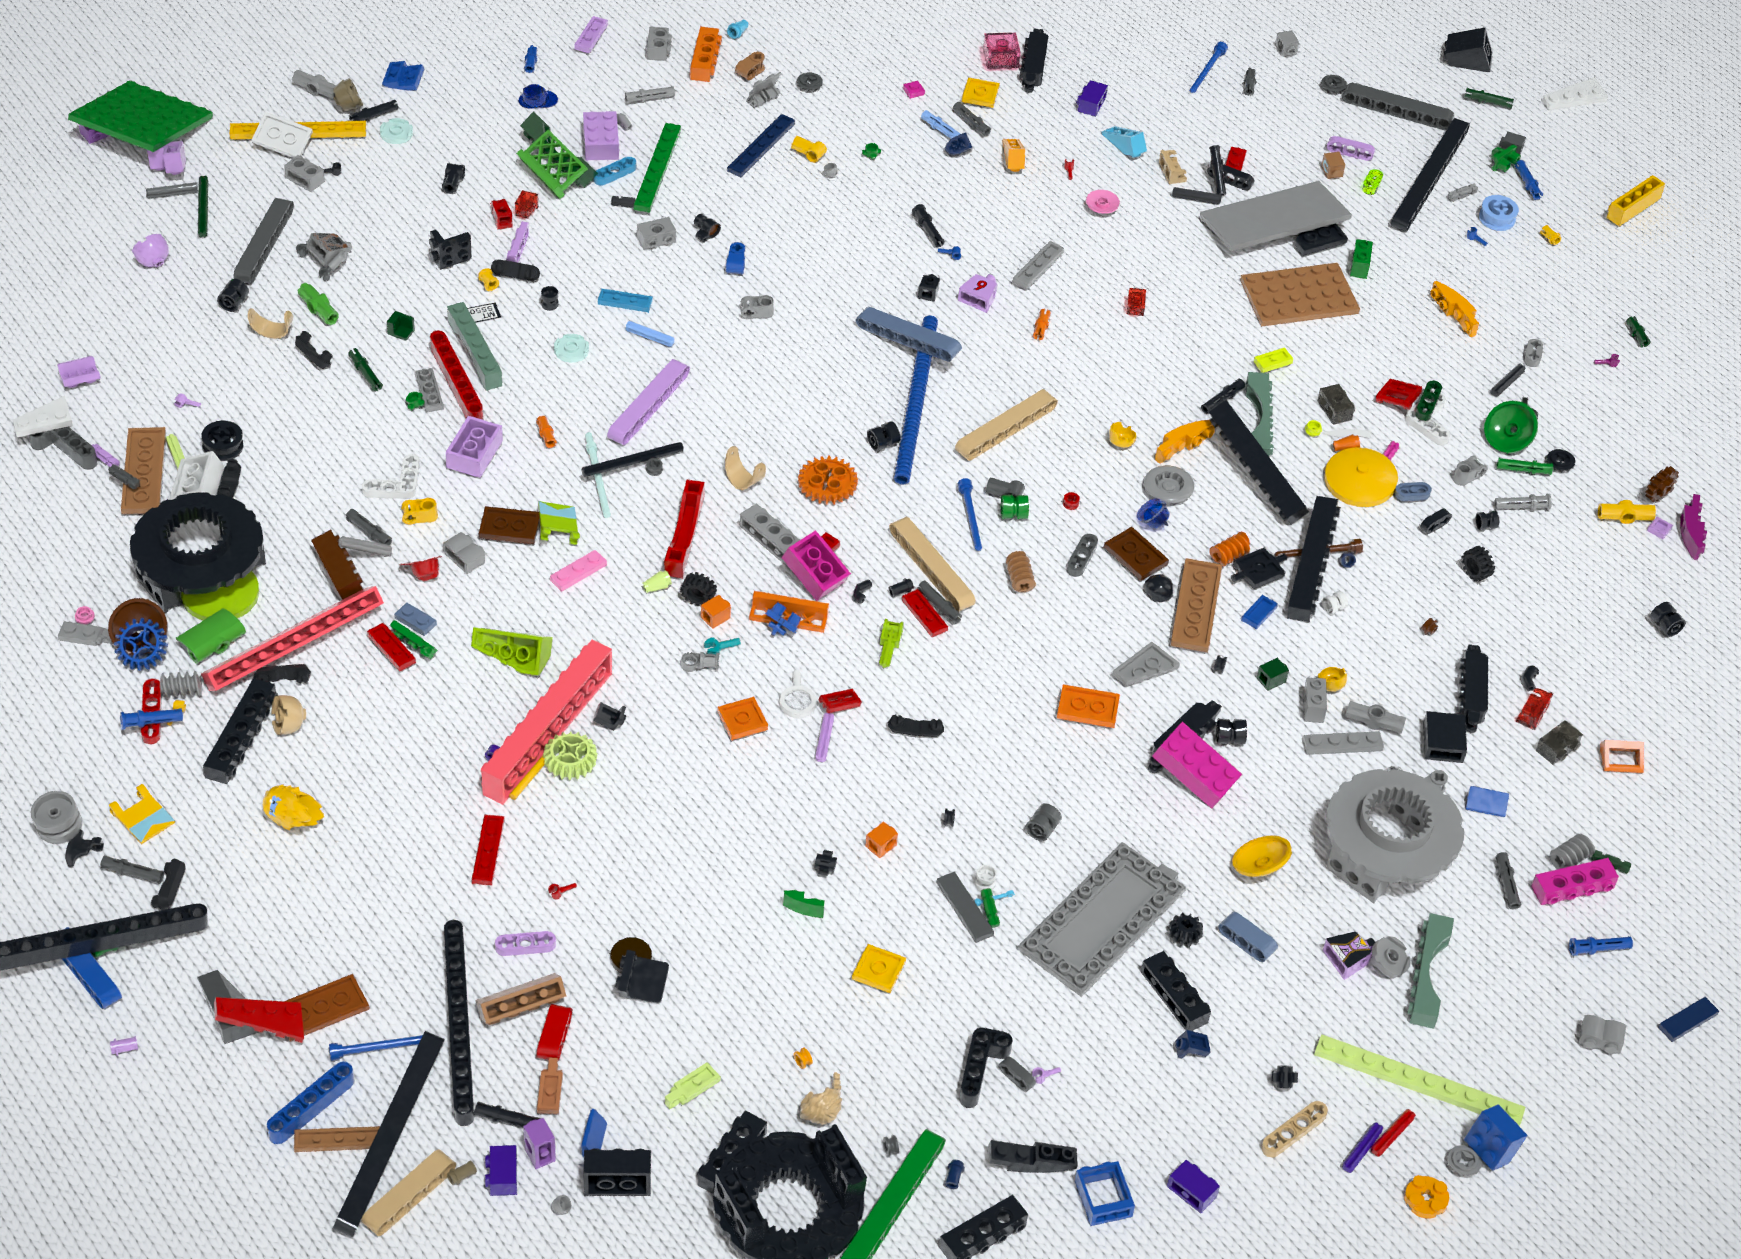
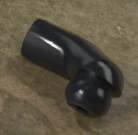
[852,579,872,604]
[1521,665,1539,691]

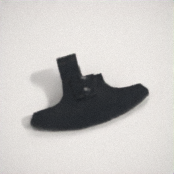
[65,829,104,867]

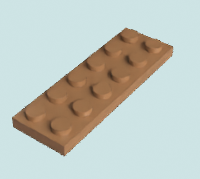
[121,427,166,514]
[1170,558,1222,653]

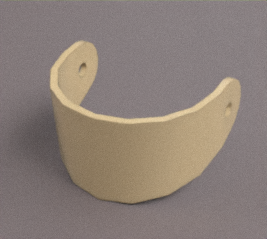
[248,308,294,339]
[725,446,766,490]

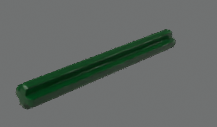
[198,175,208,238]

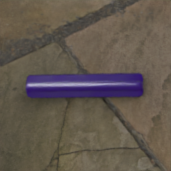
[1342,1122,1383,1173]

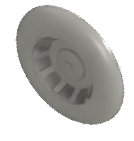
[1144,465,1195,503]

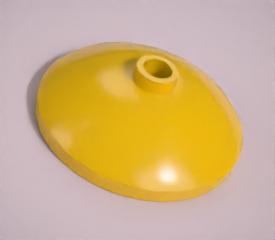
[1232,835,1292,877]

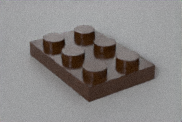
[478,506,540,544]
[1103,526,1169,581]

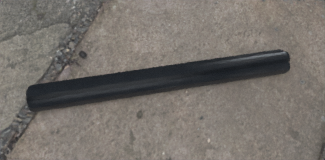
[581,442,684,477]

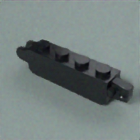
[1019,28,1049,93]
[1458,644,1488,733]
[1148,700,1222,774]

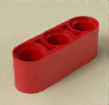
[537,1004,573,1062]

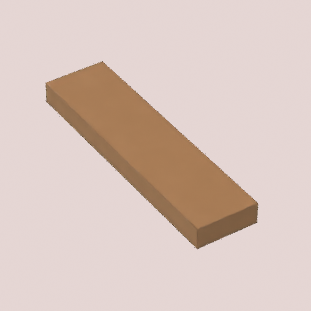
[294,1126,380,1152]

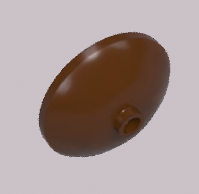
[108,598,168,656]

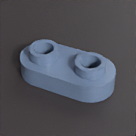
[1395,482,1432,501]

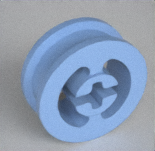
[1479,195,1519,231]

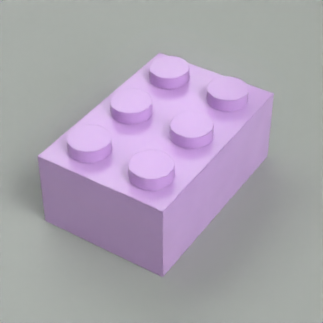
[583,111,619,161]
[445,416,503,478]

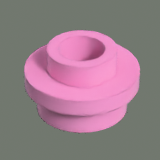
[75,606,95,624]

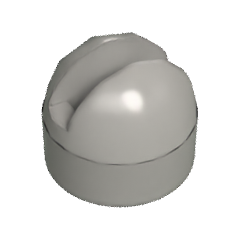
[823,163,838,177]
[552,1195,572,1214]

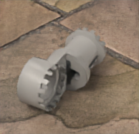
[681,651,720,672]

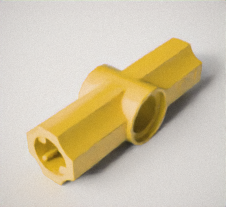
[1597,500,1656,524]

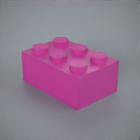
[781,530,851,601]

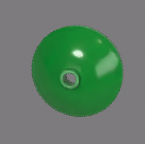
[1484,401,1538,453]

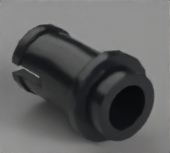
[888,578,914,597]

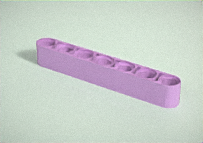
[607,359,690,445]

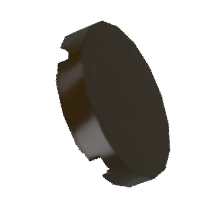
[611,937,652,974]

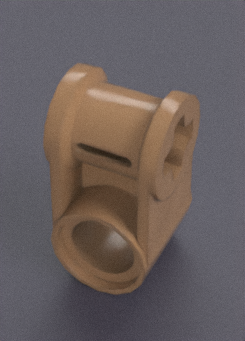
[735,51,765,80]

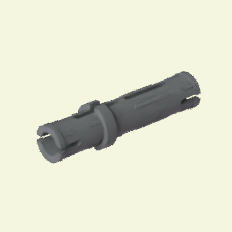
[953,102,991,136]
[346,509,392,545]
[917,580,963,624]
[1495,852,1522,910]
[100,855,164,884]

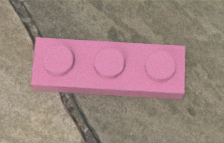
[550,550,607,592]

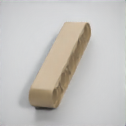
[361,1149,456,1236]

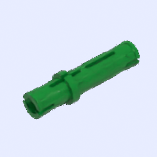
[1497,458,1553,475]

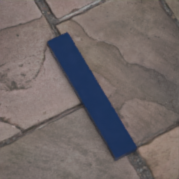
[727,114,795,178]

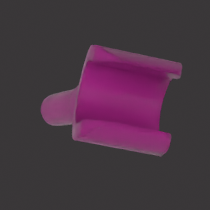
[1594,354,1620,368]

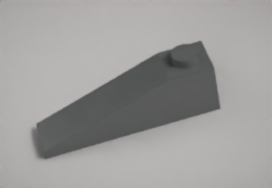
[197,970,265,1045]

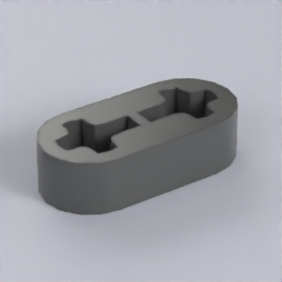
[999,1057,1036,1092]

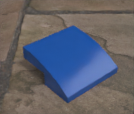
[382,61,424,90]

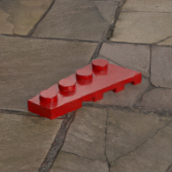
[214,997,304,1043]

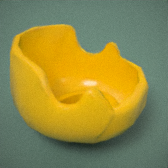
[1109,422,1137,448]
[1318,667,1347,692]

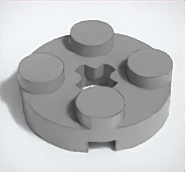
[1370,936,1410,979]

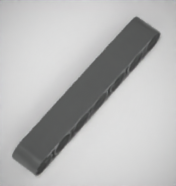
[1342,82,1454,130]
[233,198,294,284]

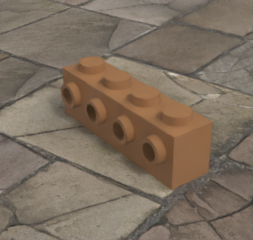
[475,973,567,1025]

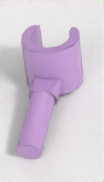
[174,393,201,408]
[1032,1067,1061,1084]

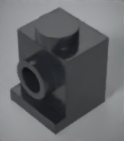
[918,274,940,302]

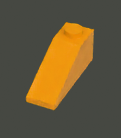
[1003,139,1025,172]

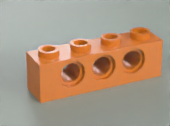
[690,26,722,82]

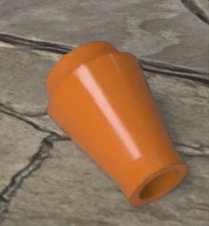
[1333,434,1360,452]

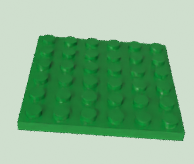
[68,81,213,152]

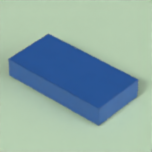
[1241,594,1278,629]

